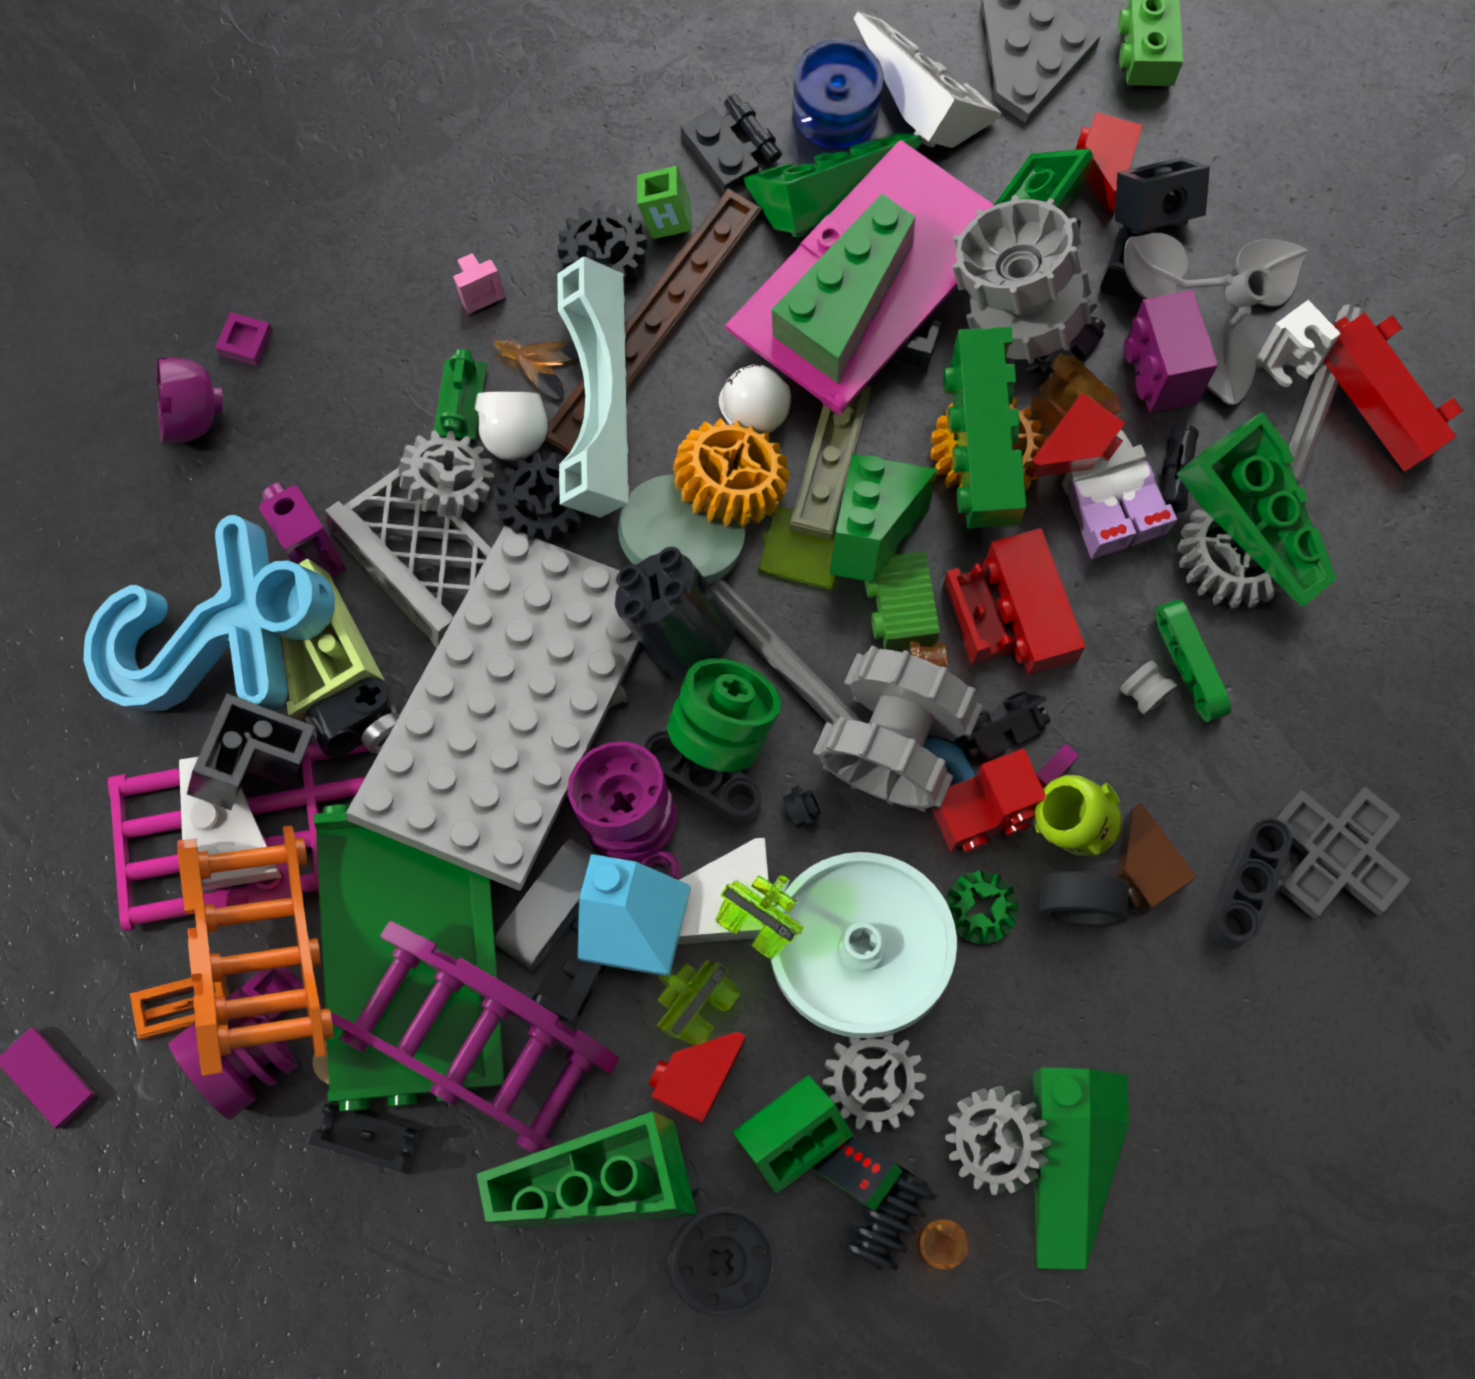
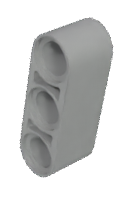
[494,837,598,971]

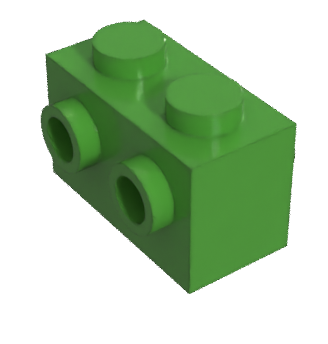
[1118,0,1183,86]

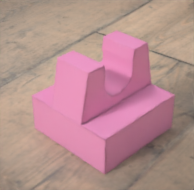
[453,253,506,314]

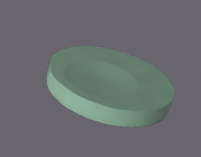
[618,475,745,584]

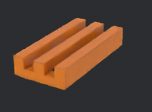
[130,976,230,1041]

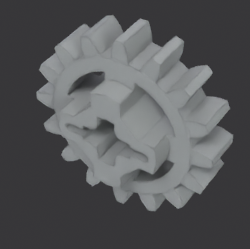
[398,431,494,517]
[822,1034,926,1134]
[945,1086,1051,1195]

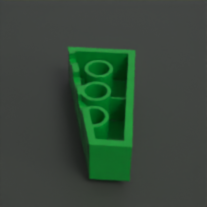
[943,326,1026,528]

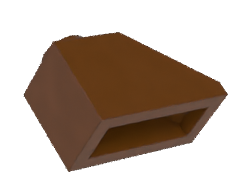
[1116,802,1197,915]

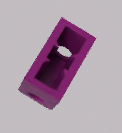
[258,483,347,578]

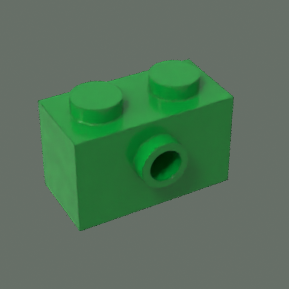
[732,1075,854,1194]

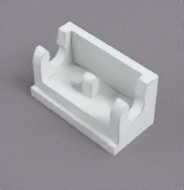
[1256,300,1341,387]

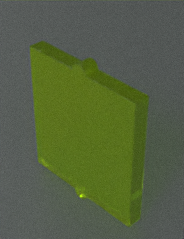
[758,506,838,590]

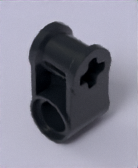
[305,678,398,758]

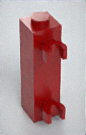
[1323,312,1463,472]

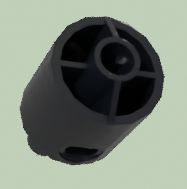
[615,547,735,676]

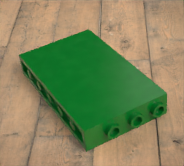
[313,805,504,1112]

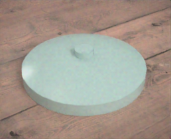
[769,852,957,1038]

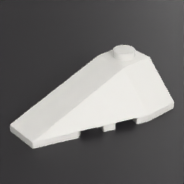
[854,12,1002,148]

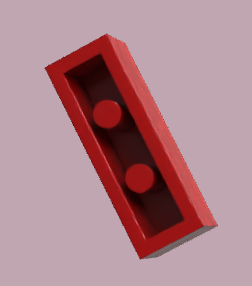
[983,528,1086,675]

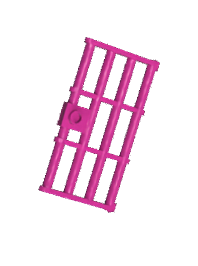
[108,742,369,932]

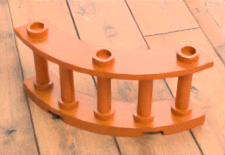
[177,826,333,1076]

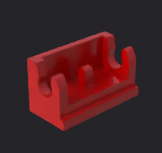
[942,563,1013,666]

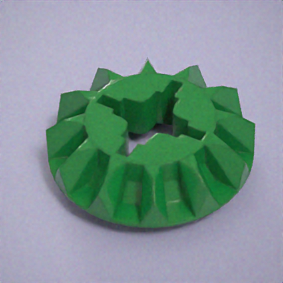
[945,870,1019,944]

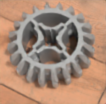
[1178,508,1283,609]

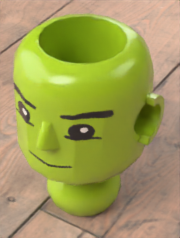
[1035,775,1122,857]

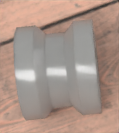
[1120,660,1177,715]

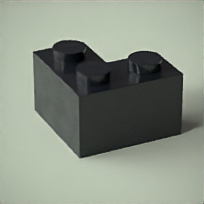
[187,693,315,810]

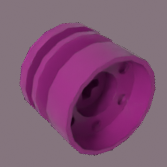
[568,741,677,862]
[168,989,298,1120]

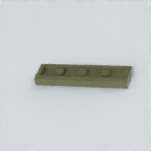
[789,386,872,541]

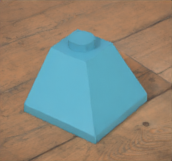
[578,854,691,977]

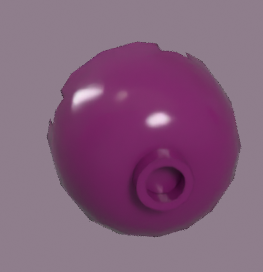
[156,357,223,443]

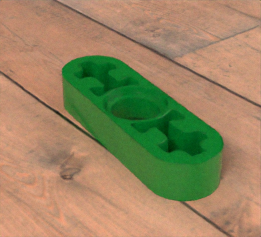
[1155,599,1231,722]

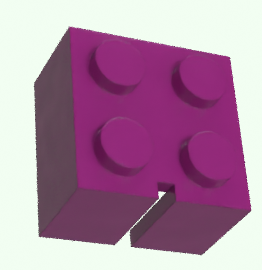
[1124,289,1218,414]

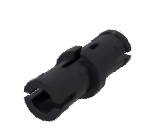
[1162,425,1199,513]

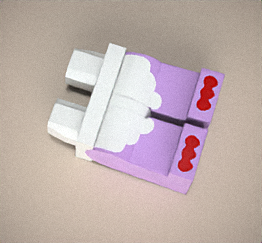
[1062,430,1178,559]

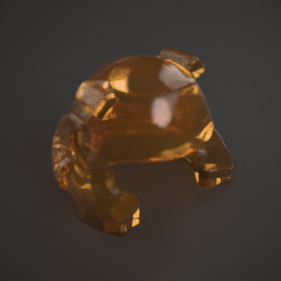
[1030,353,1123,432]

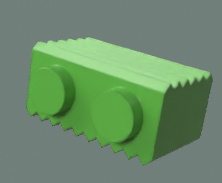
[865,551,940,651]

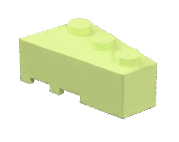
[280,559,385,723]

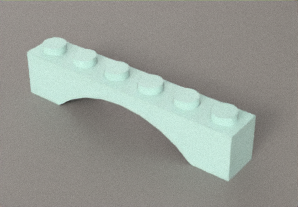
[557,256,629,518]

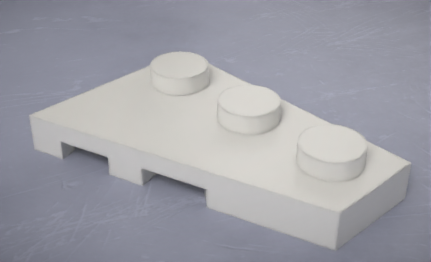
[179,757,282,890]

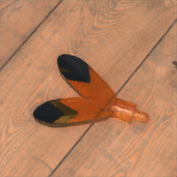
[493,339,579,401]

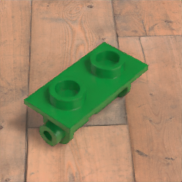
[434,349,487,440]

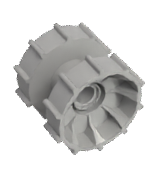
[952,195,1092,364]
[813,646,983,812]

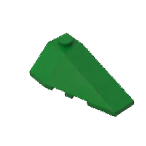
[744,133,922,237]
[1176,412,1336,607]

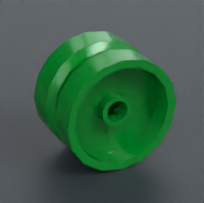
[667,658,781,772]

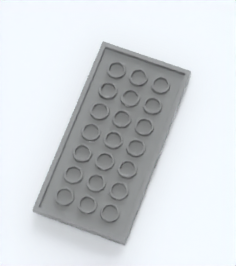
[346,526,641,891]

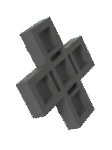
[1276,787,1411,919]

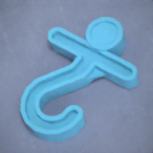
[83,515,335,712]

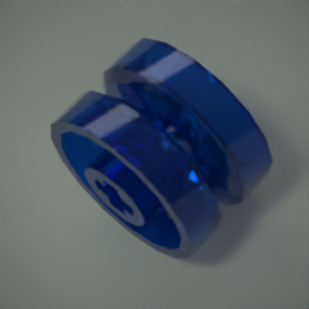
[792,38,884,148]

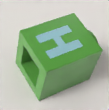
[637,166,692,239]

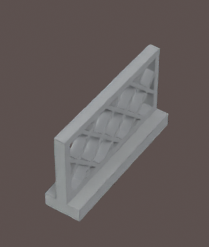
[325,467,491,648]

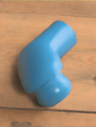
[923,736,976,784]

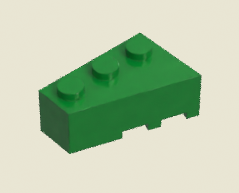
[829,454,937,582]

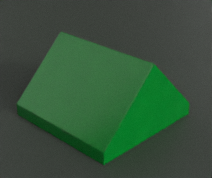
[994,149,1094,214]

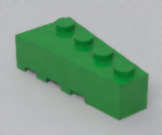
[771,194,915,384]
[477,1111,697,1229]

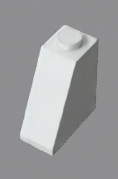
[678,838,772,944]

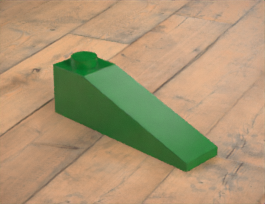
[1032,1067,1129,1270]

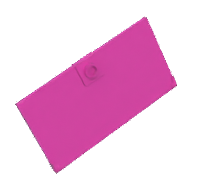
[725,140,995,415]

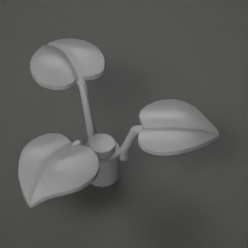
[1124,233,1308,405]

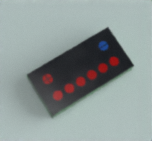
[811,1136,903,1211]

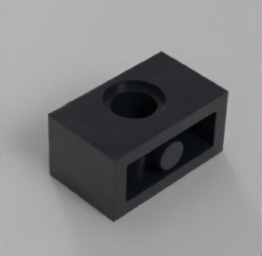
[1115,157,1210,234]

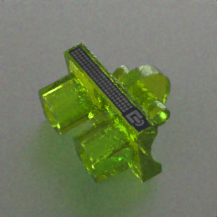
[715,874,805,959]
[656,960,740,1045]

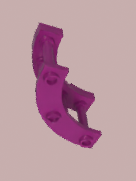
[331,921,620,1154]

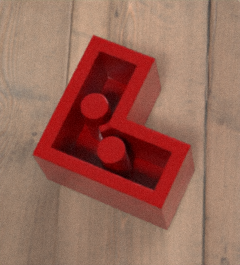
[931,748,1047,853]

